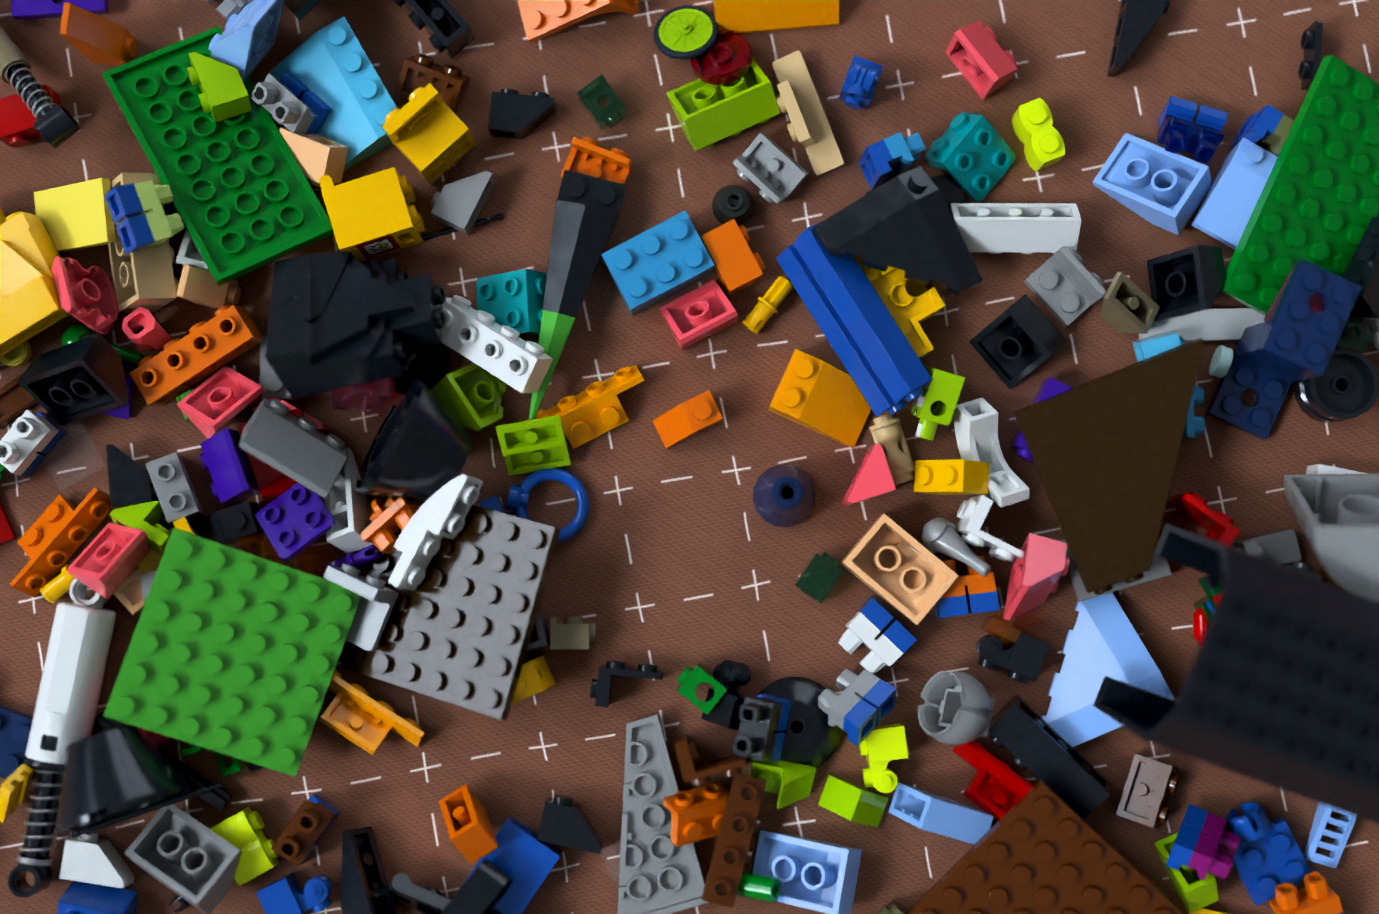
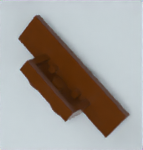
[701,773,766,908]

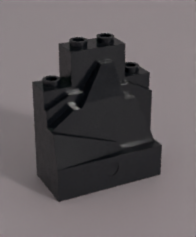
[265,251,446,399]

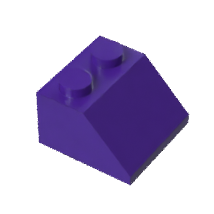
[200,428,261,505]

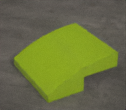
[496,415,571,476]

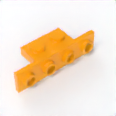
[525,365,645,449]
[320,670,424,755]

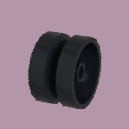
[1294,349,1379,423]

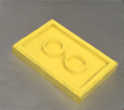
[34,178,116,253]

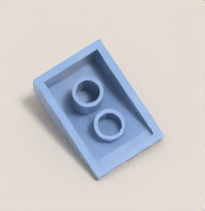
[208,0,284,83]
[1092,133,1212,236]
[1192,137,1278,250]
[752,830,862,914]

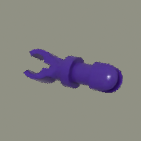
[325,545,381,569]

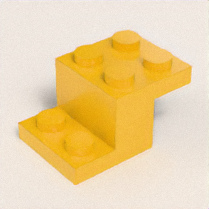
[382,83,476,186]

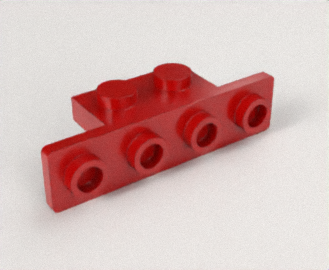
[953,740,1035,821]

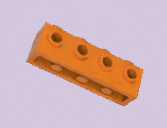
[129,304,264,406]

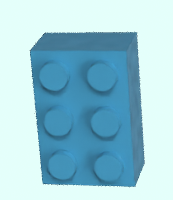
[601,211,715,315]

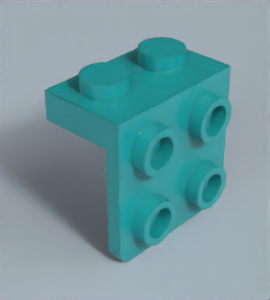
[923,112,1016,202]
[476,269,547,336]

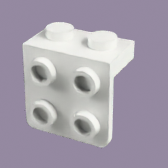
[956,495,1025,562]

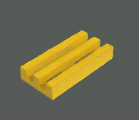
[0,763,34,823]

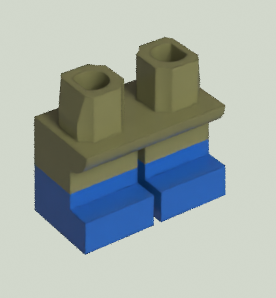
[1231,104,1294,156]

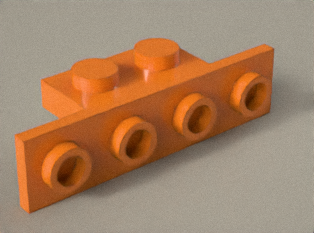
[10,487,111,598]

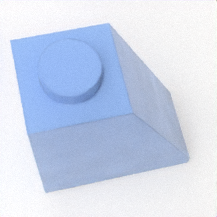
[888,782,994,845]

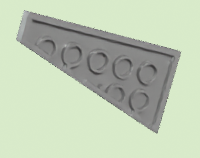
[617,714,709,914]

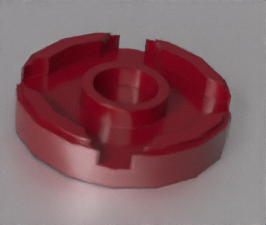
[690,30,752,85]

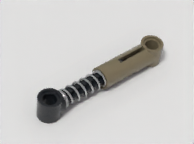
[0,25,81,149]

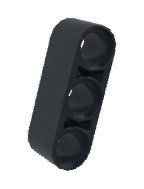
[440,859,513,914]

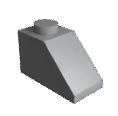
[430,171,496,236]

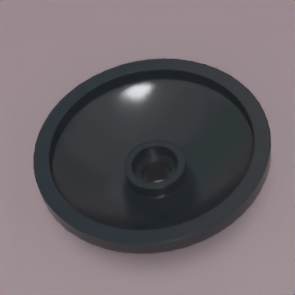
[756,677,843,768]

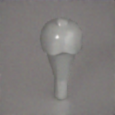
[921,517,991,576]

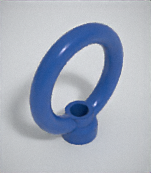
[506,468,590,543]

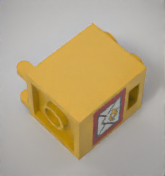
[319,167,426,262]

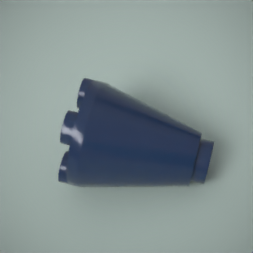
[753,465,816,527]

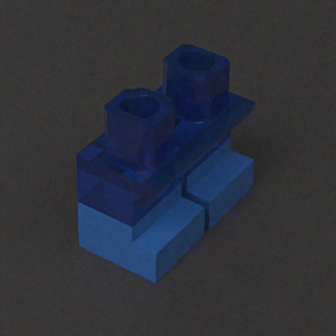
[1157,95,1228,163]

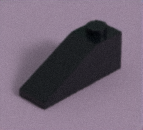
[1107,0,1171,77]
[341,826,397,914]

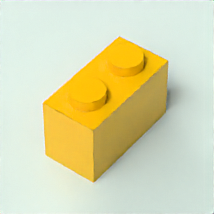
[914,459,989,495]

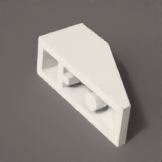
[324,448,375,554]

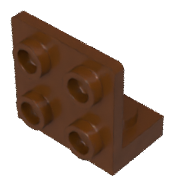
[674,735,748,786]

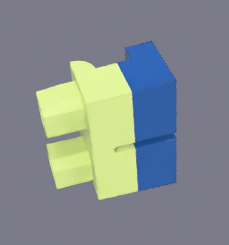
[104,180,184,254]

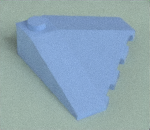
[1041,593,1175,747]

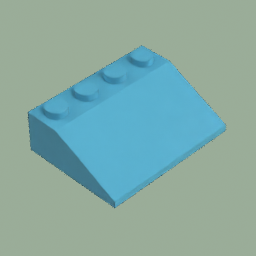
[270,16,397,171]

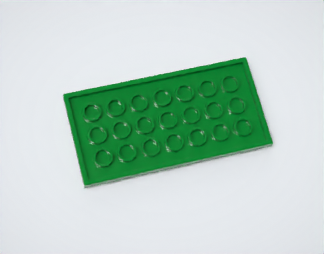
[102,26,334,286]
[1220,55,1379,319]

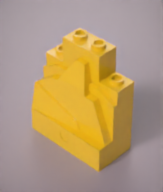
[0,208,71,357]

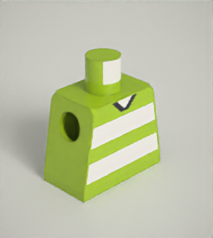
[911,365,965,441]

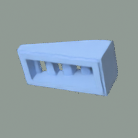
[1304,802,1357,869]

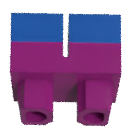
[1166,804,1241,881]

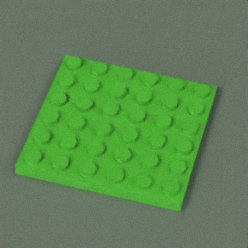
[103,527,361,777]

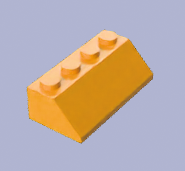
[713,0,839,34]

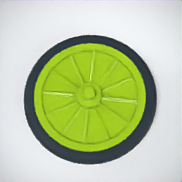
[654,5,719,60]

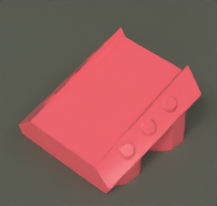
[52,257,119,335]

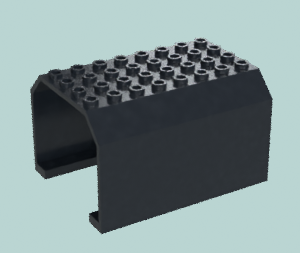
[1093,523,1379,824]

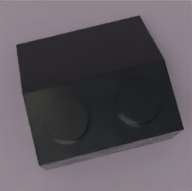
[1147,245,1226,322]
[969,294,1067,389]

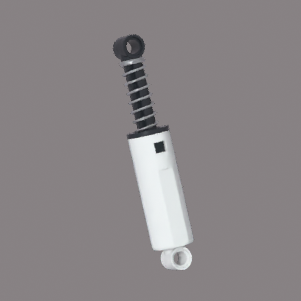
[8,578,116,898]

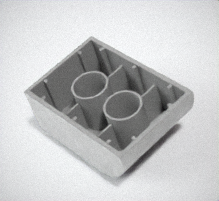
[1284,474,1379,601]

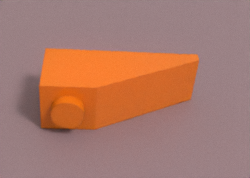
[60,2,137,66]

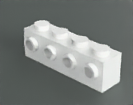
[950,203,1082,254]
[442,295,553,393]

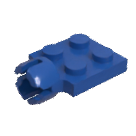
[1226,802,1311,906]

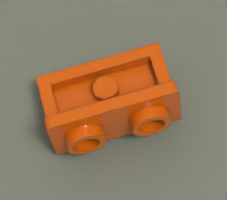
[560,136,633,185]
[663,783,729,847]

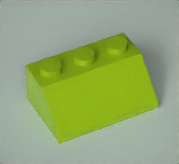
[666,58,780,151]

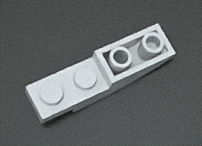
[388,474,483,591]

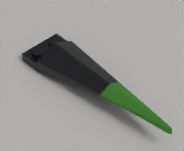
[529,170,626,420]

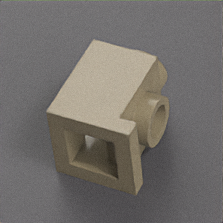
[550,617,597,650]

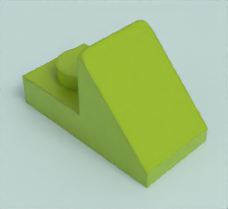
[109,501,171,556]
[749,759,816,809]

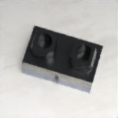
[732,693,792,762]

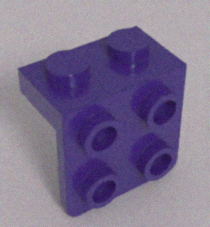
[254,482,335,561]

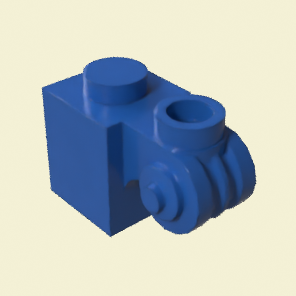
[839,56,884,110]
[256,872,332,914]

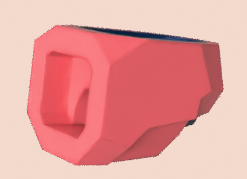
[122,307,173,351]

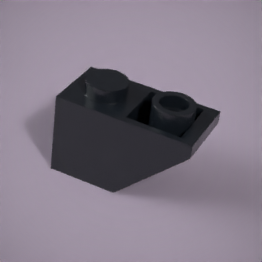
[488,89,557,139]

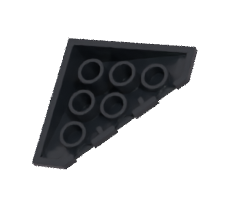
[812,166,983,295]

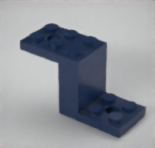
[1206,259,1361,440]

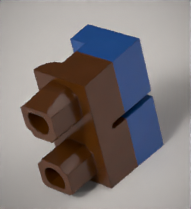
[271,794,340,867]

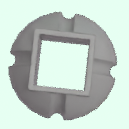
[918,671,995,745]

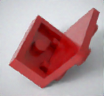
[1167,492,1240,548]

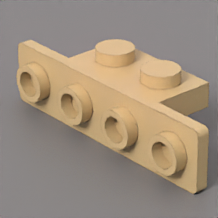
[772,51,845,176]

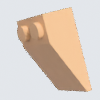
[840,513,959,625]

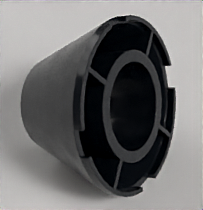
[355,376,472,499]
[55,725,191,834]

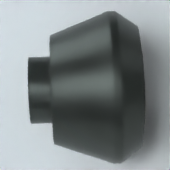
[712,185,754,226]

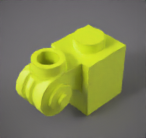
[859,723,908,793]

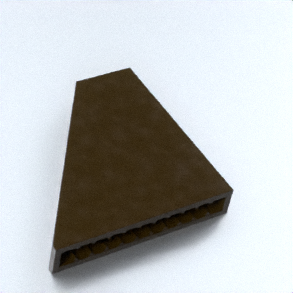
[1013,339,1205,595]

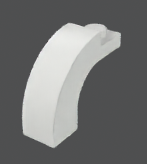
[954,397,1030,507]

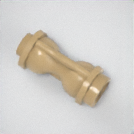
[869,414,915,485]

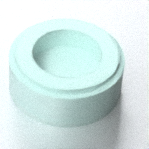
[1209,345,1234,378]

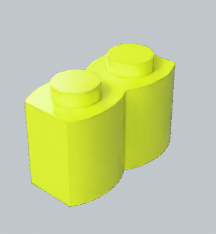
[1012,98,1065,172]
[210,807,280,886]

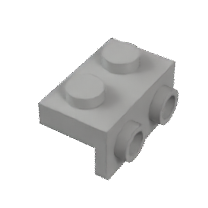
[732,132,809,205]

